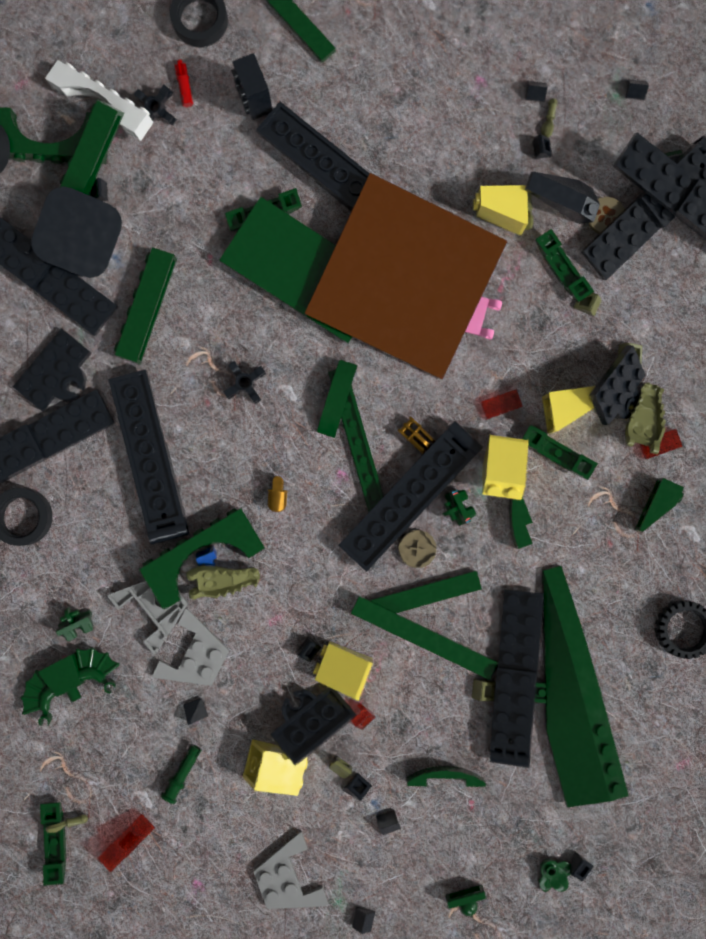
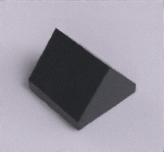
[626,79,649,100]
[526,81,548,102]
[532,134,552,159]
[90,178,108,201]
[296,637,321,662]
[376,810,401,835]
[352,907,375,934]

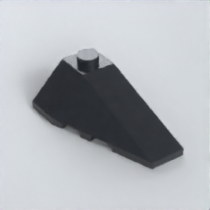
[525,171,600,224]

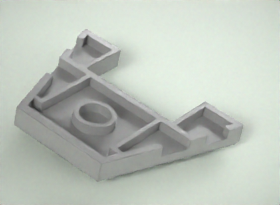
[107,581,189,655]
[152,608,230,686]
[253,831,329,909]

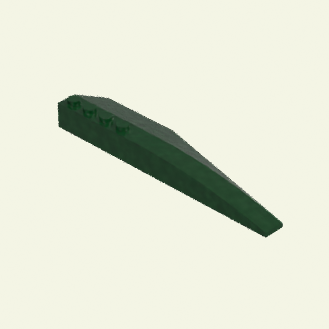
[542,566,629,808]

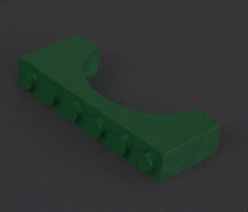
[0,107,107,164]
[139,508,265,610]

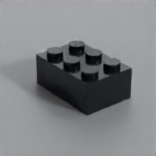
[231,53,273,121]

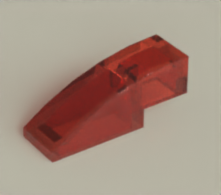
[97,814,155,872]

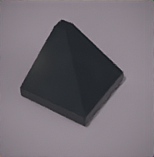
[183,698,208,725]
[343,773,372,801]
[570,852,594,882]

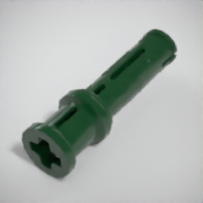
[160,744,202,804]

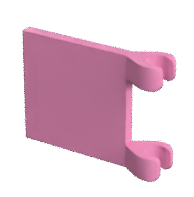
[465,297,502,339]

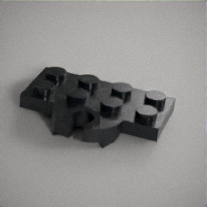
[13,328,92,411]
[589,345,646,425]
[270,687,356,766]

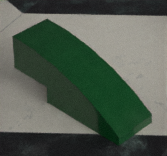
[509,496,533,549]

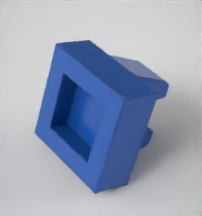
[196,546,217,566]

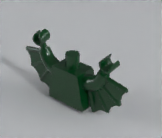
[20,647,120,726]

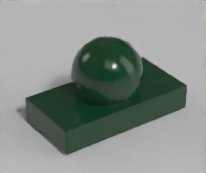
[445,885,487,916]

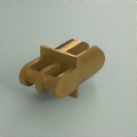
[397,416,436,454]
[267,476,288,512]

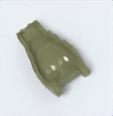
[625,383,666,454]
[186,565,260,600]

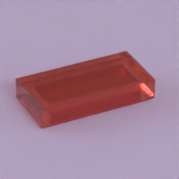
[480,389,523,420]
[639,429,683,460]

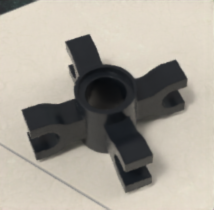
[133,84,177,126]
[223,361,266,404]

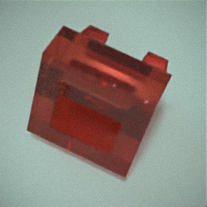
[351,703,376,730]

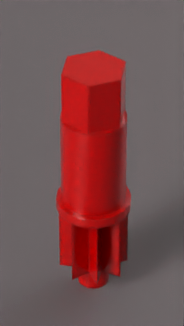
[175,60,193,107]

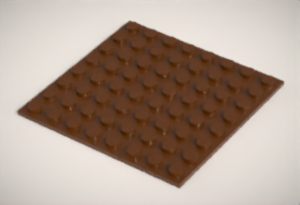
[305,173,507,380]

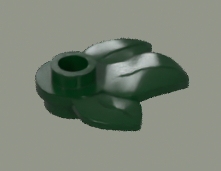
[539,858,571,892]

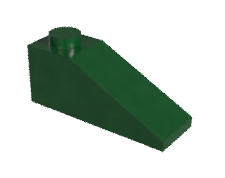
[634,478,684,532]

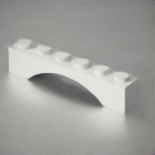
[45,60,154,141]

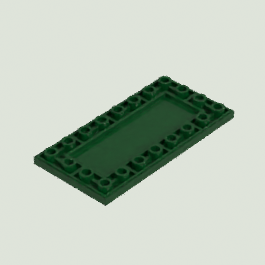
[219,197,352,344]

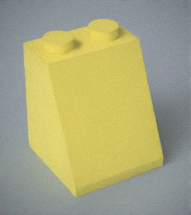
[473,185,528,235]
[542,386,595,434]
[482,435,528,500]
[313,641,373,701]
[243,739,308,796]

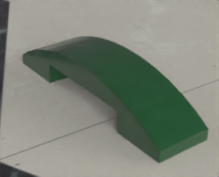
[225,188,302,232]
[535,229,594,302]
[317,360,358,438]
[522,425,598,480]
[406,766,486,787]
[40,802,66,886]

